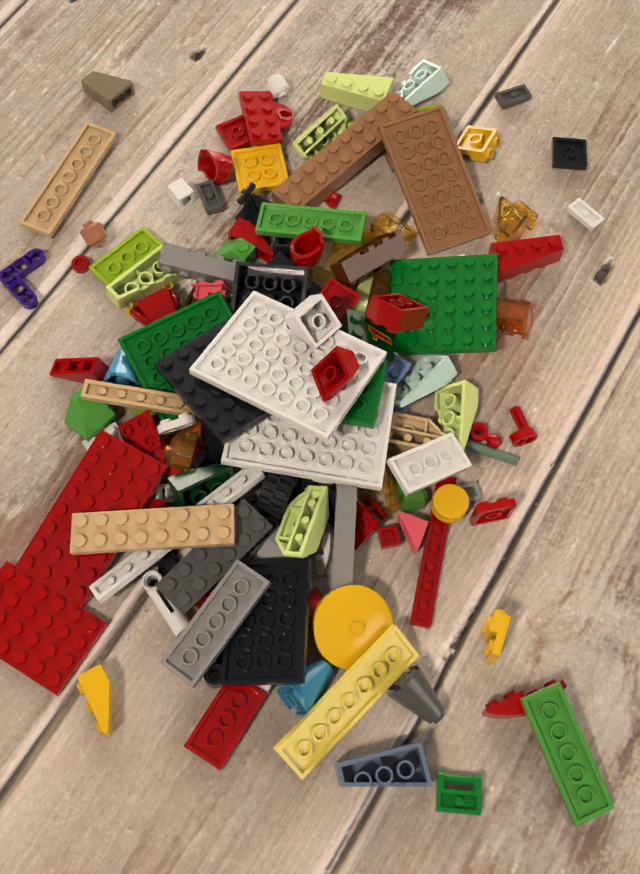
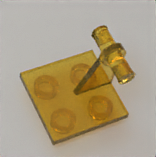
[357,469,397,520]

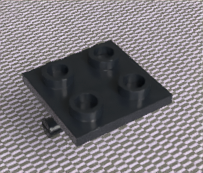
[235,182,271,227]

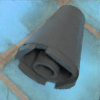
[386,664,444,724]

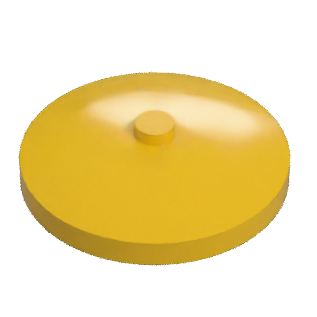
[311,585,393,670]

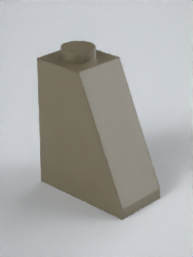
[81,71,135,113]

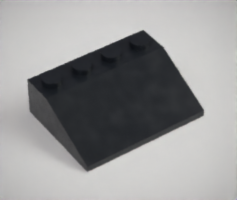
[231,261,313,315]

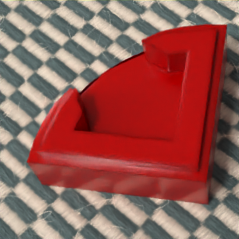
[325,192,342,209]

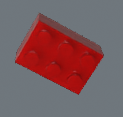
[365,293,429,334]

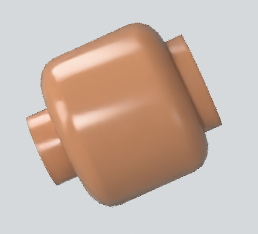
[80,220,107,248]

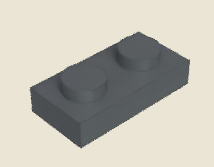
[495,84,532,109]
[196,180,224,215]

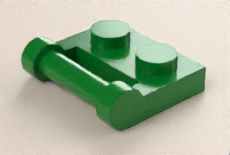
[435,770,481,816]

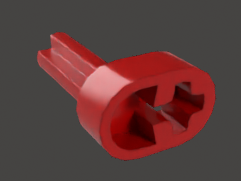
[509,406,538,447]

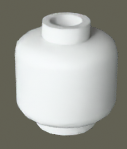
[265,74,290,100]

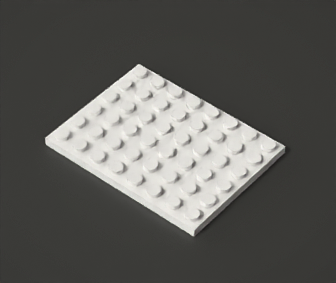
[189,291,387,442]
[221,382,397,491]

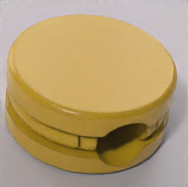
[431,484,469,523]

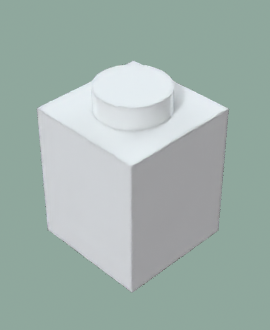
[168,178,195,210]

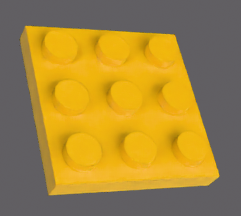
[230,143,288,195]

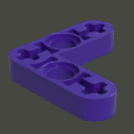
[0,248,46,310]

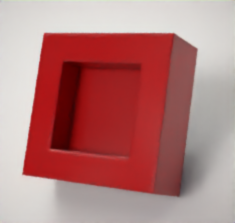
[377,525,401,550]

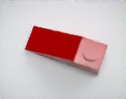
[228,217,275,263]
[49,357,109,384]

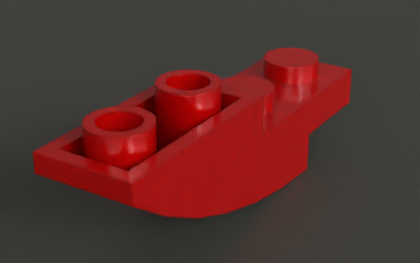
[481,679,567,719]

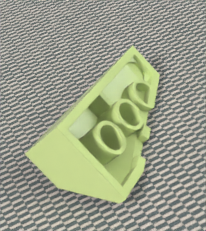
[434,380,479,450]

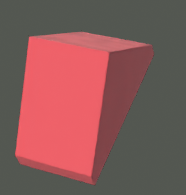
[397,512,429,554]

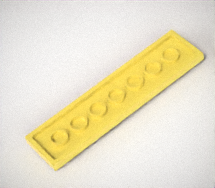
[273,624,419,780]

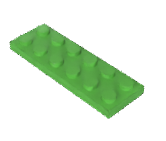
[255,202,367,245]
[519,682,615,826]

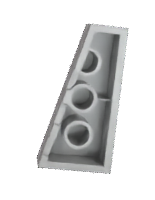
[157,242,240,286]

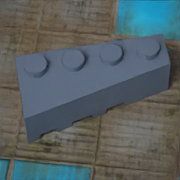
[334,742,433,787]

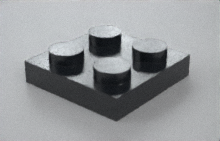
[551,137,587,170]

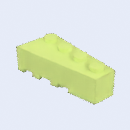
[320,72,393,111]
[106,245,184,309]

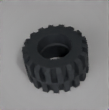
[258,472,300,520]

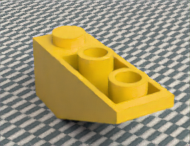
[76,664,113,737]

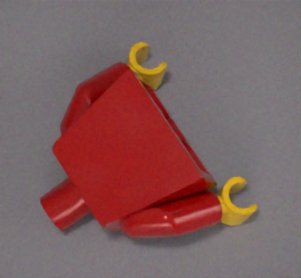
[123,283,180,326]

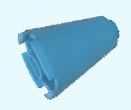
[102,348,141,388]
[276,659,334,717]

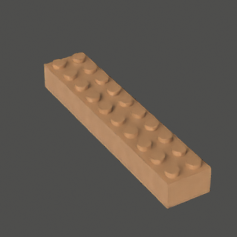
[272,91,417,207]

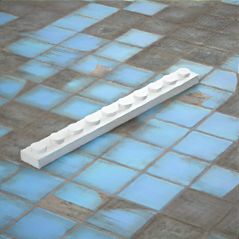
[89,468,266,604]

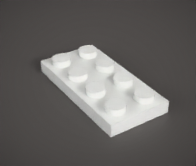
[386,432,472,496]

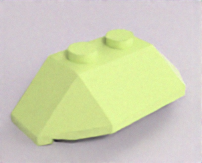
[292,104,347,160]
[275,485,329,558]

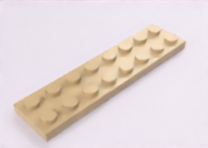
[19,121,117,238]
[70,504,235,555]

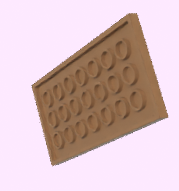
[377,105,492,256]

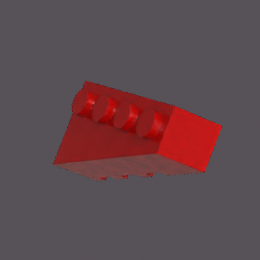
[488,235,564,284]

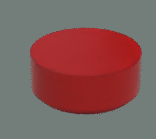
[71,255,90,274]

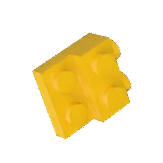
[457,125,501,162]
[481,609,511,665]

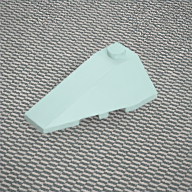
[396,59,450,106]
[394,354,458,408]

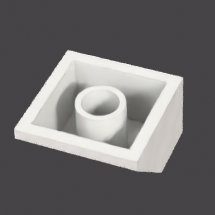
[283,294,342,349]

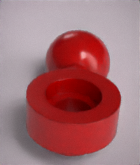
[469,422,502,449]

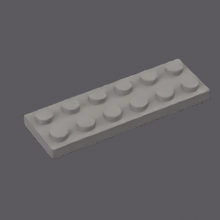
[160,559,271,688]

